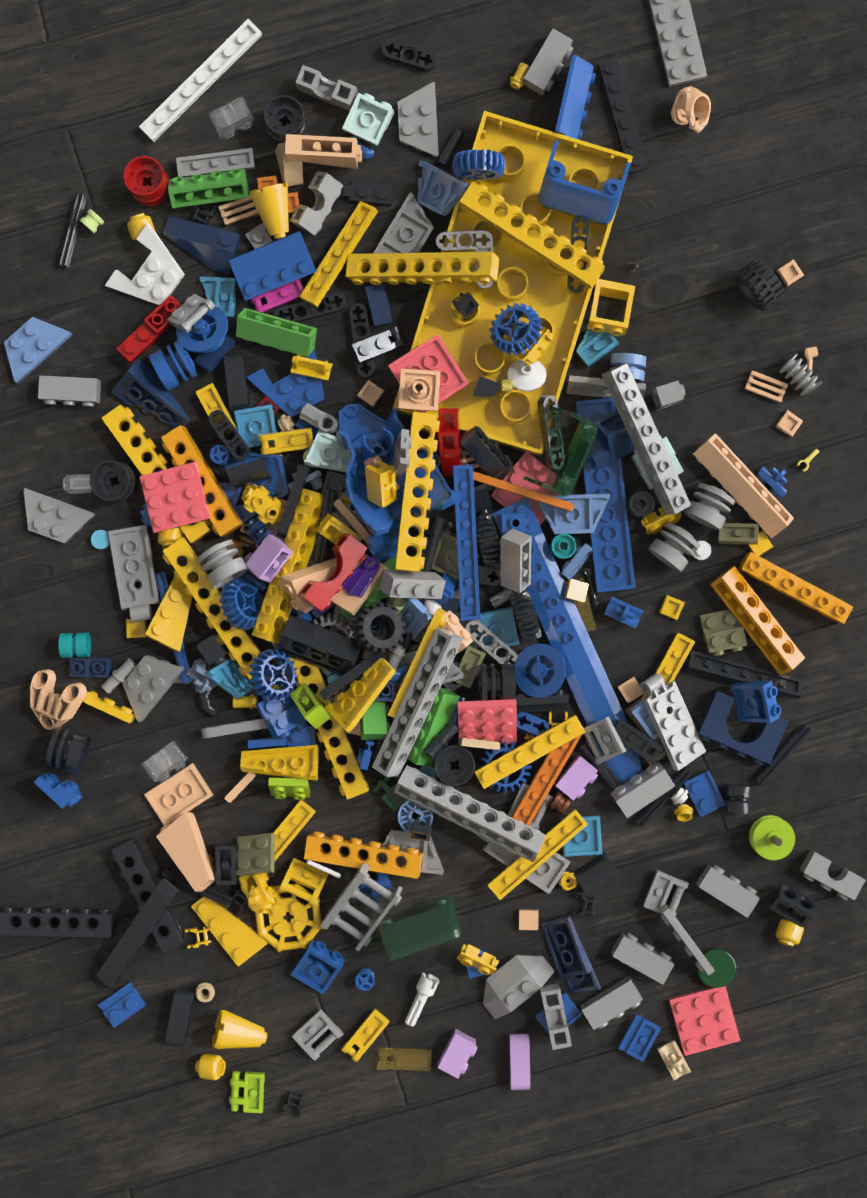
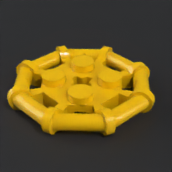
[255,882,323,952]

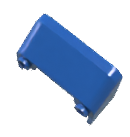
[538,140,631,225]

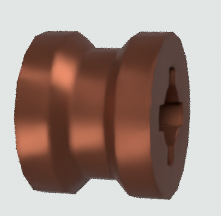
[549,791,572,815]

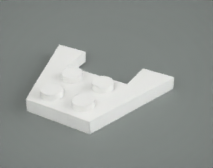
[105,223,185,305]

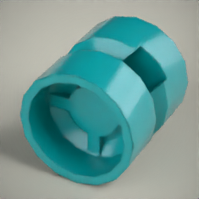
[550,534,576,559]
[59,632,91,658]

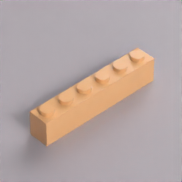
[693,434,794,538]

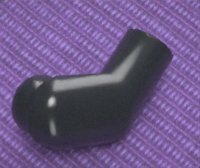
[198,691,219,717]

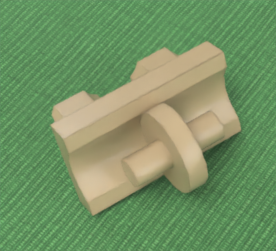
[657,1040,691,1080]

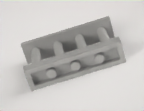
[320,863,402,951]

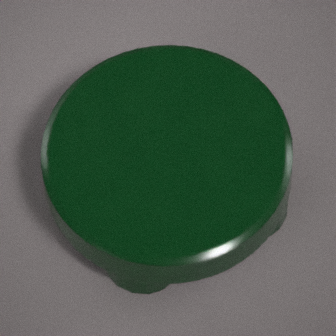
[696,947,736,988]

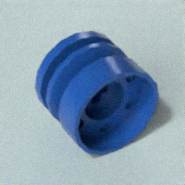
[149,340,198,391]

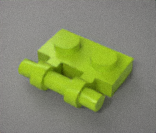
[229,1071,265,1113]

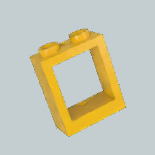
[587,279,635,336]

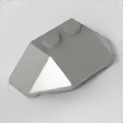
[483,954,555,1019]

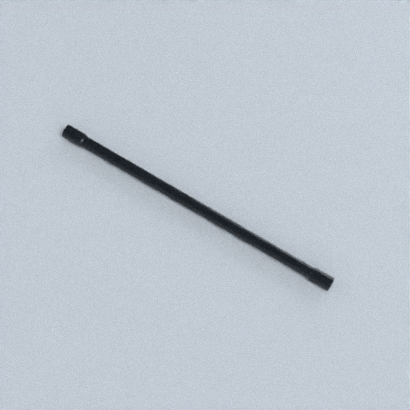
[371,516,446,759]

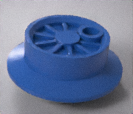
[176,306,228,353]
[515,644,566,698]

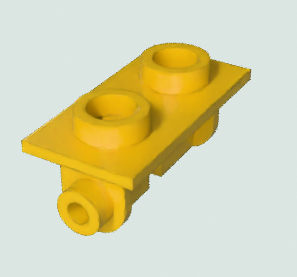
[517,326,554,366]
[291,355,332,381]
[641,508,681,535]
[457,944,499,975]

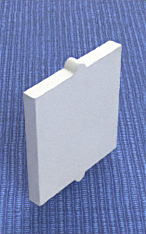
[306,860,341,878]

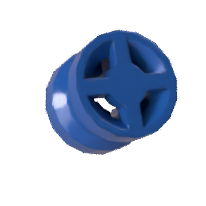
[210,445,232,465]
[355,968,375,991]

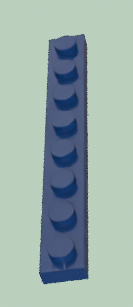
[453,464,480,621]

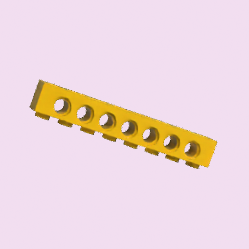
[460,181,605,289]
[346,252,499,285]
[102,405,213,544]
[395,412,440,573]
[252,489,323,644]
[162,537,261,679]
[290,657,370,800]

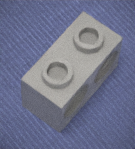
[651,381,686,410]

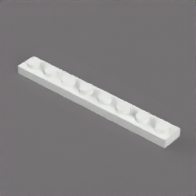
[139,19,262,142]

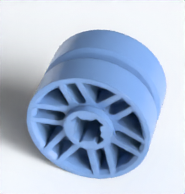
[610,353,647,383]
[398,799,433,834]

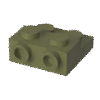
[432,530,479,579]
[699,609,747,656]

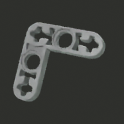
[436,230,493,289]

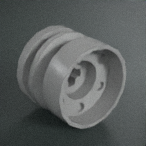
[684,483,735,531]
[648,522,700,572]
[197,540,248,589]

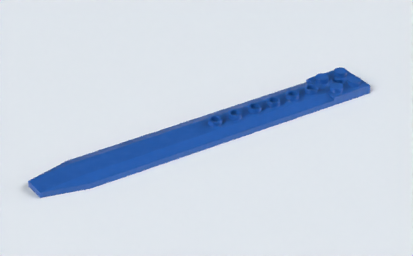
[492,498,642,784]

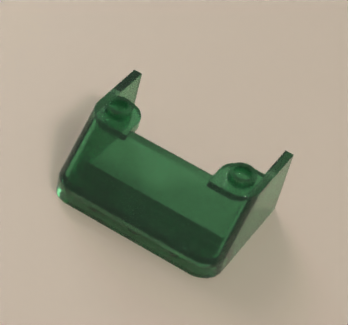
[523,407,597,497]
[378,896,462,961]

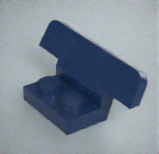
[590,410,656,468]

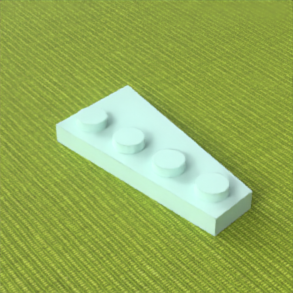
[304,430,351,472]

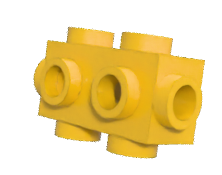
[241,484,285,525]
[238,874,276,914]

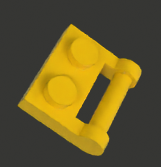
[279,858,328,906]

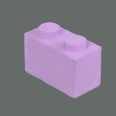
[246,534,293,582]
[555,754,598,801]
[438,1029,477,1078]

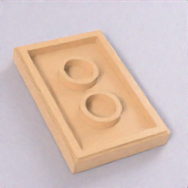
[331,554,388,616]
[144,763,214,826]

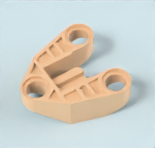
[30,669,87,730]

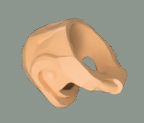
[671,86,711,133]

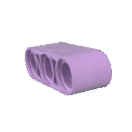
[509,1034,530,1090]

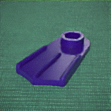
[342,556,380,598]

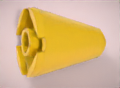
[249,183,289,239]
[212,1010,267,1049]

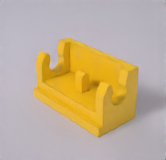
[365,461,397,508]
[316,513,362,544]

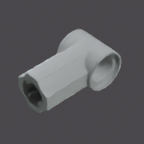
[299,403,339,434]

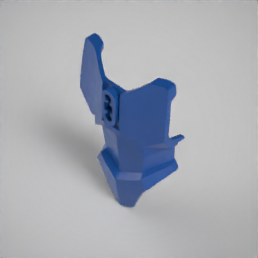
[336,404,456,536]

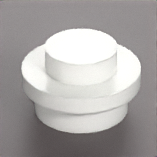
[692,541,711,560]
[671,787,688,805]

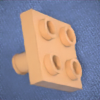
[398,369,440,412]

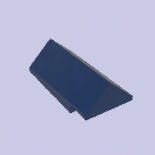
[541,913,601,994]

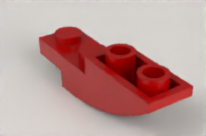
[116,295,182,364]
[438,408,463,477]

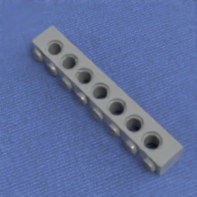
[601,364,691,515]
[372,628,463,777]
[394,766,546,862]

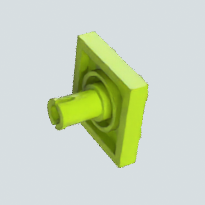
[268,777,310,800]

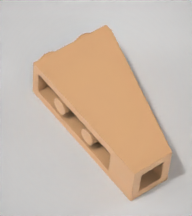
[285,134,362,169]
[281,558,336,613]
[156,812,216,892]

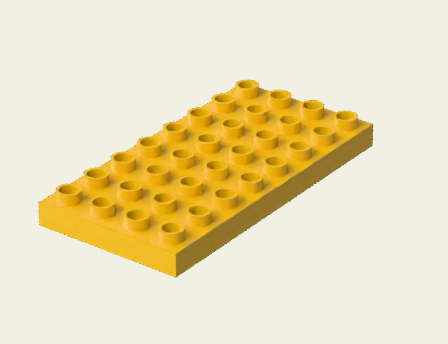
[393,111,633,456]

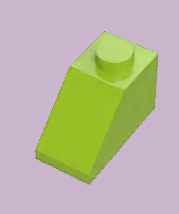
[290,682,331,729]

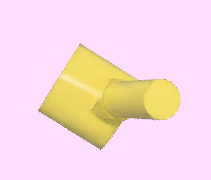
[498,380,513,399]
[797,449,819,471]

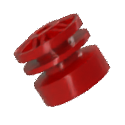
[124,156,169,206]

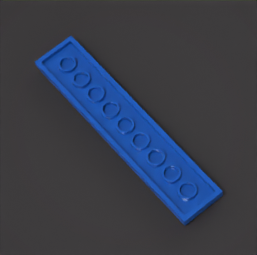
[575,398,636,592]

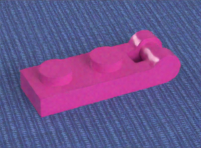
[250,279,304,313]

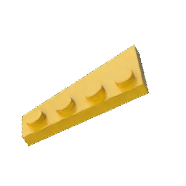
[145,572,197,653]
[325,658,396,732]
[240,745,319,781]
[191,896,268,967]

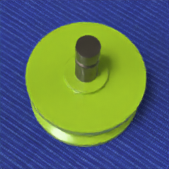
[749,815,795,860]

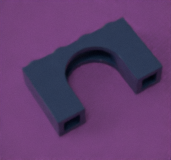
[697,690,788,765]

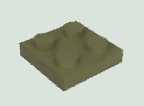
[236,833,275,877]

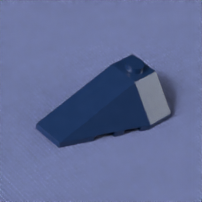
[163,216,242,276]
[111,359,190,428]

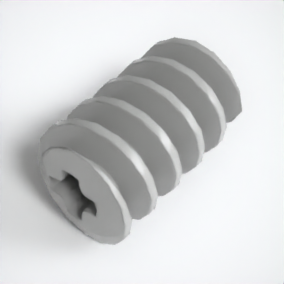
[780,354,822,396]

